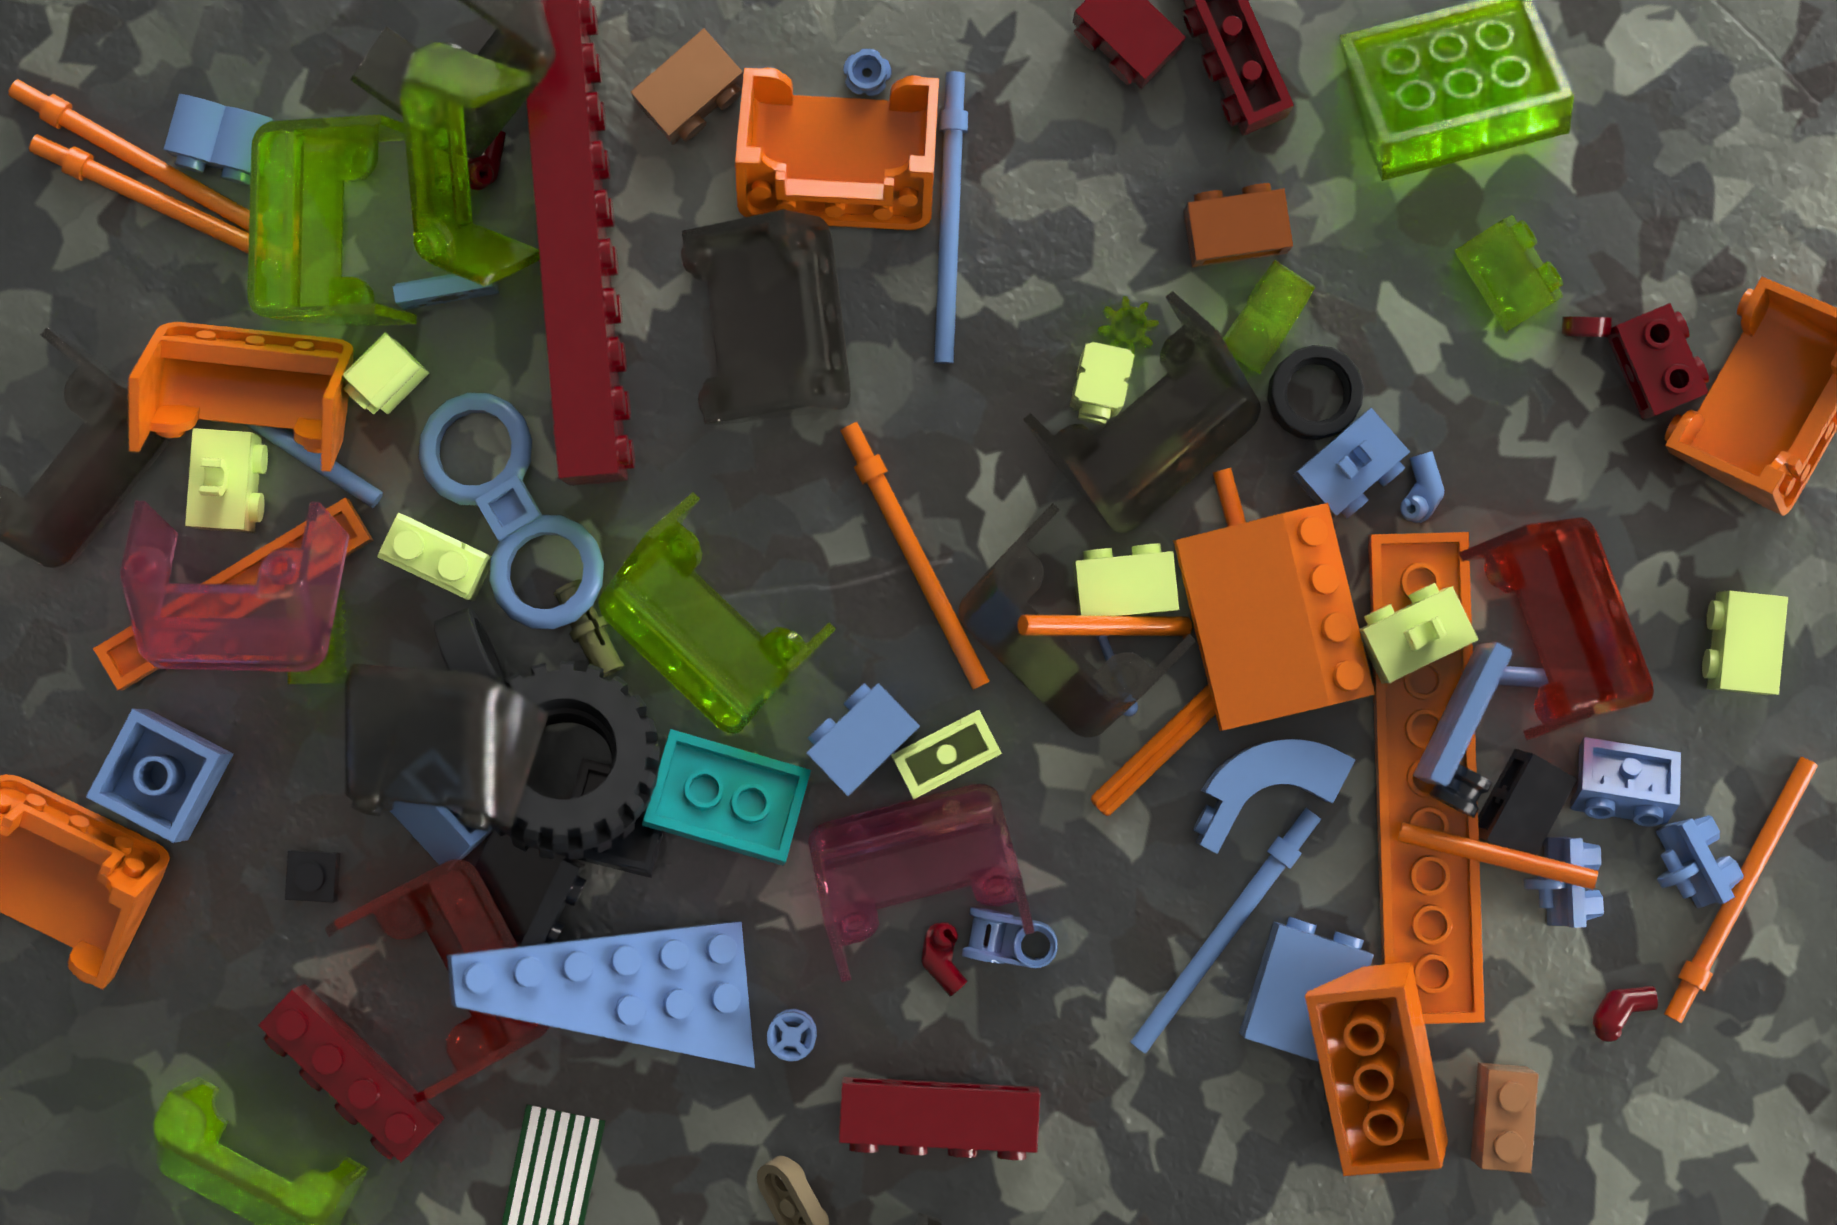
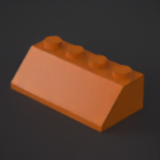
[1305,962,1448,1176]

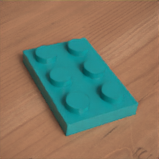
[642,729,811,866]

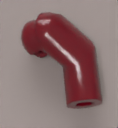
[461,128,506,190]
[921,922,968,997]
[1593,985,1658,1042]

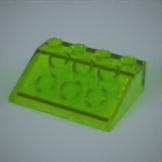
[1340,0,1574,181]

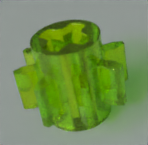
[1097,296,1159,354]

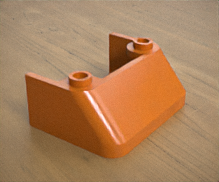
[129,322,353,472]

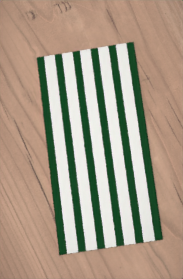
[502,1104,605,1225]

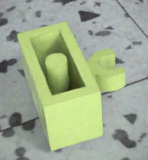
[185,428,268,533]
[1359,583,1479,684]

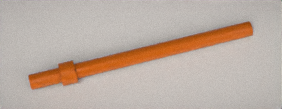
[8,79,271,239]
[29,134,302,275]
[840,422,990,690]
[1664,757,1818,1024]

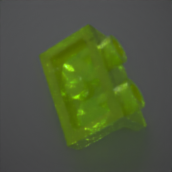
[1454,215,1563,333]

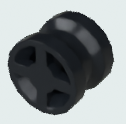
[1430,764,1493,818]

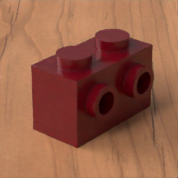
[1072,0,1186,89]
[1607,303,1709,420]

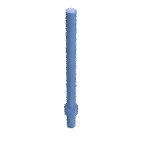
[934,71,968,364]
[1130,808,1321,1054]

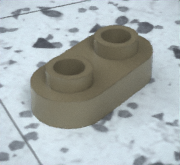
[757,1156,830,1225]

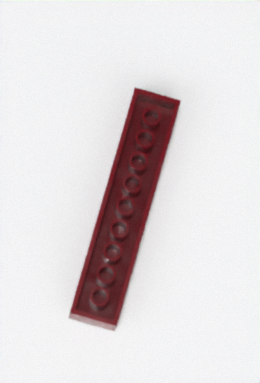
[518,0,635,486]

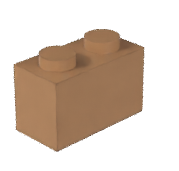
[631,28,743,145]
[1471,1062,1539,1173]

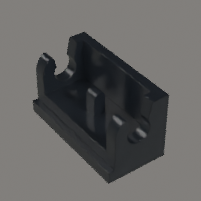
[1478,748,1578,855]

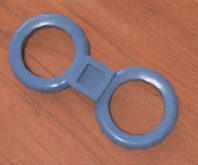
[418,393,604,629]

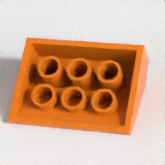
[1173,503,1375,731]

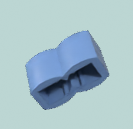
[163,94,281,186]

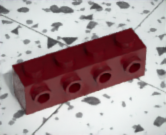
[1182,0,1294,136]
[258,984,445,1162]
[839,1077,1040,1160]

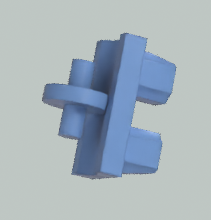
[1656,815,1744,908]
[1524,837,1604,928]

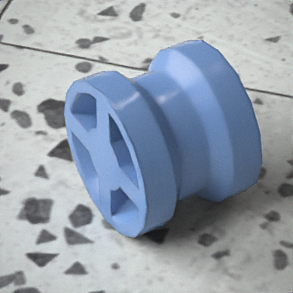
[767,1008,817,1062]

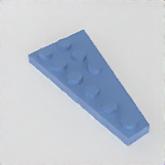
[447,921,755,1068]

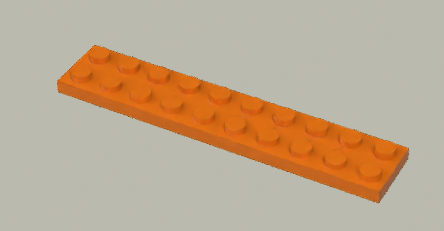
[1368,532,1485,1024]

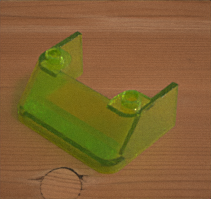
[400,42,540,287]
[247,114,421,326]
[598,492,836,734]

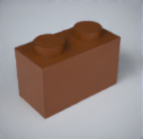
[1183,183,1293,268]

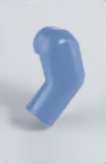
[1400,451,1445,523]

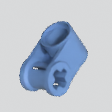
[962,907,1057,968]

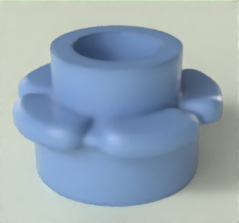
[843,49,891,96]

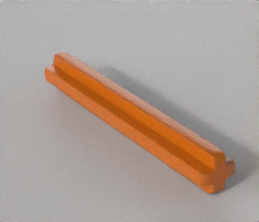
[1091,685,1215,816]

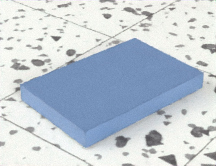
[1413,642,1513,786]

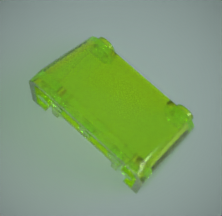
[153,1077,369,1225]

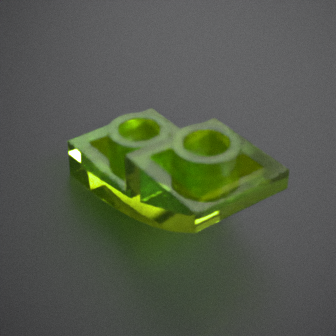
[1219,259,1315,374]

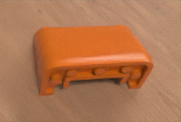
[735,67,939,230]
[1665,276,1837,516]
[0,774,170,990]

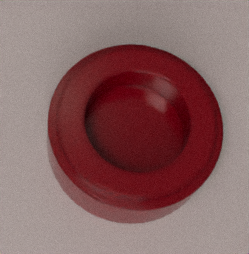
[1562,316,1612,337]

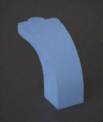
[1193,739,1355,854]

